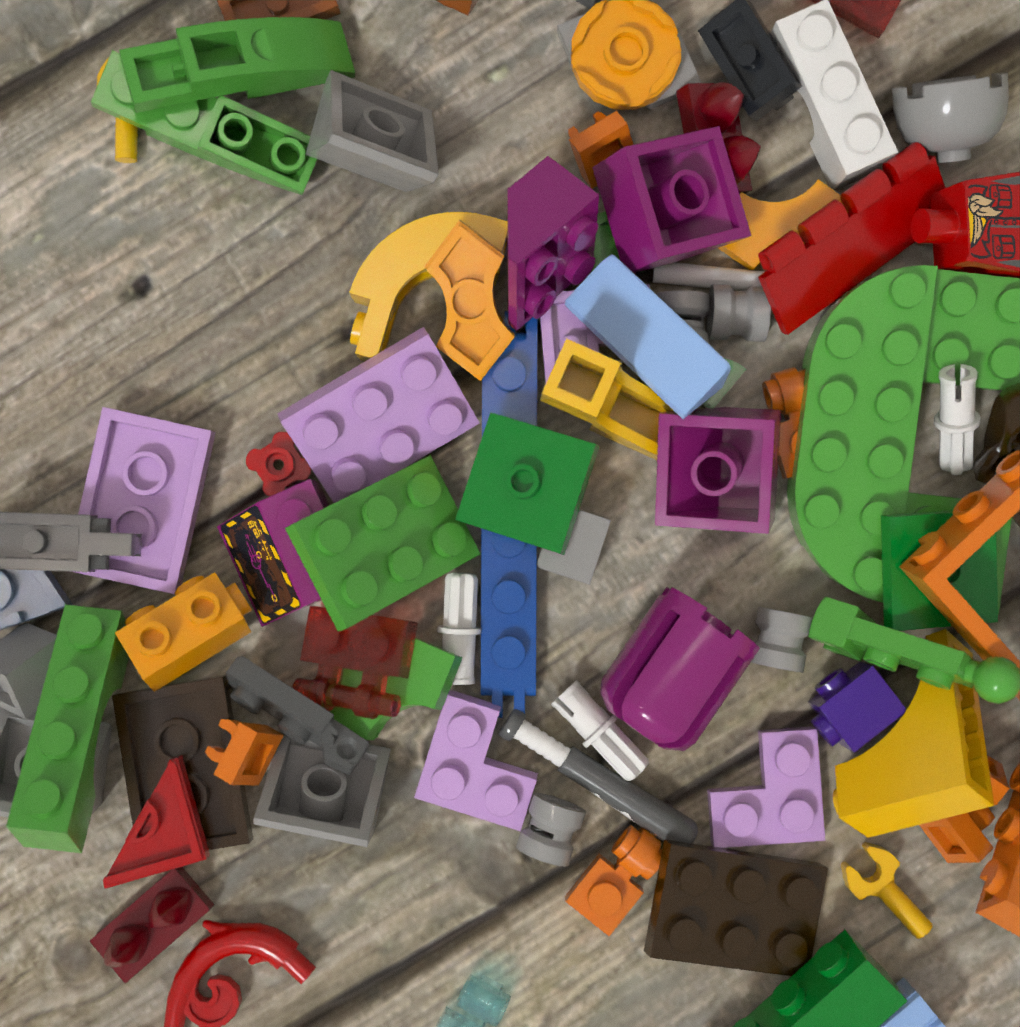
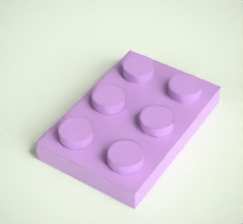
[277,327,480,503]
[75,407,216,594]

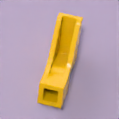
[540,338,674,460]

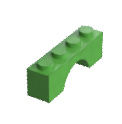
[6,604,129,853]

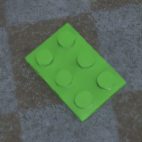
[285,455,480,631]

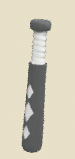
[498,709,698,844]

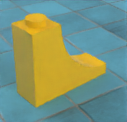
[833,629,994,838]

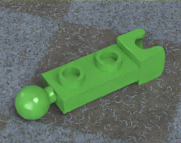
[808,597,1020,703]

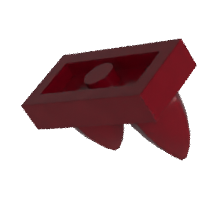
[676,82,761,194]
[89,867,215,984]

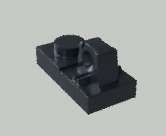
[698,0,802,121]

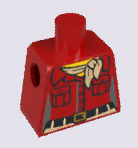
[910,172,1020,278]

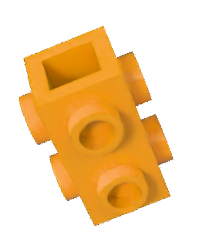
[115,572,252,692]

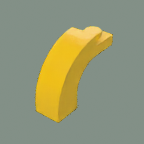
[349,212,507,362]

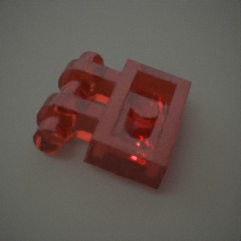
[292,606,418,719]

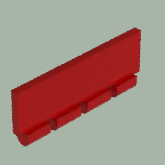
[758,142,946,335]

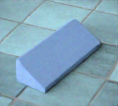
[564,254,731,419]

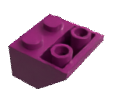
[507,156,599,331]

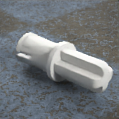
[934,364,981,475]
[437,572,481,685]
[551,680,649,781]

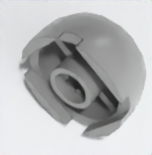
[892,72,1009,163]

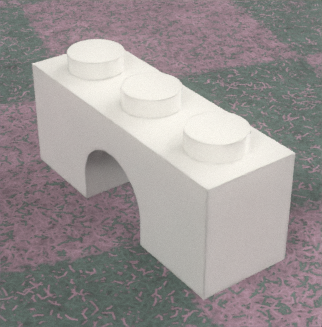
[770,0,898,191]

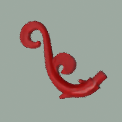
[164,920,316,1027]

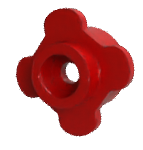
[246,432,312,496]

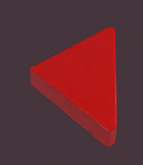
[103,755,210,889]

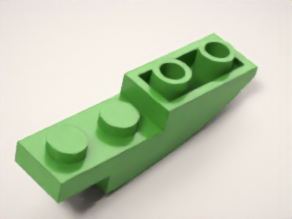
[119,17,355,113]
[91,50,317,195]

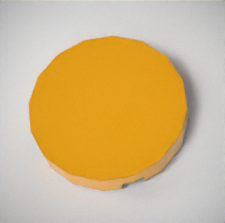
[571,0,681,110]

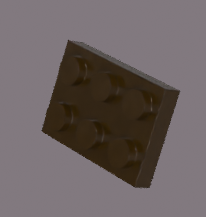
[112,675,253,850]
[644,839,828,976]

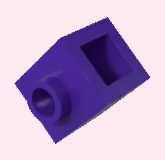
[808,661,907,752]

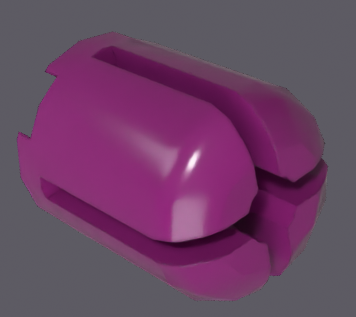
[600,587,760,751]

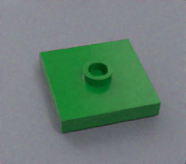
[455,412,600,555]
[881,510,998,631]

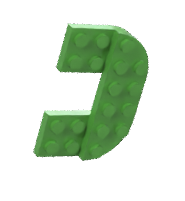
[787,265,1020,615]

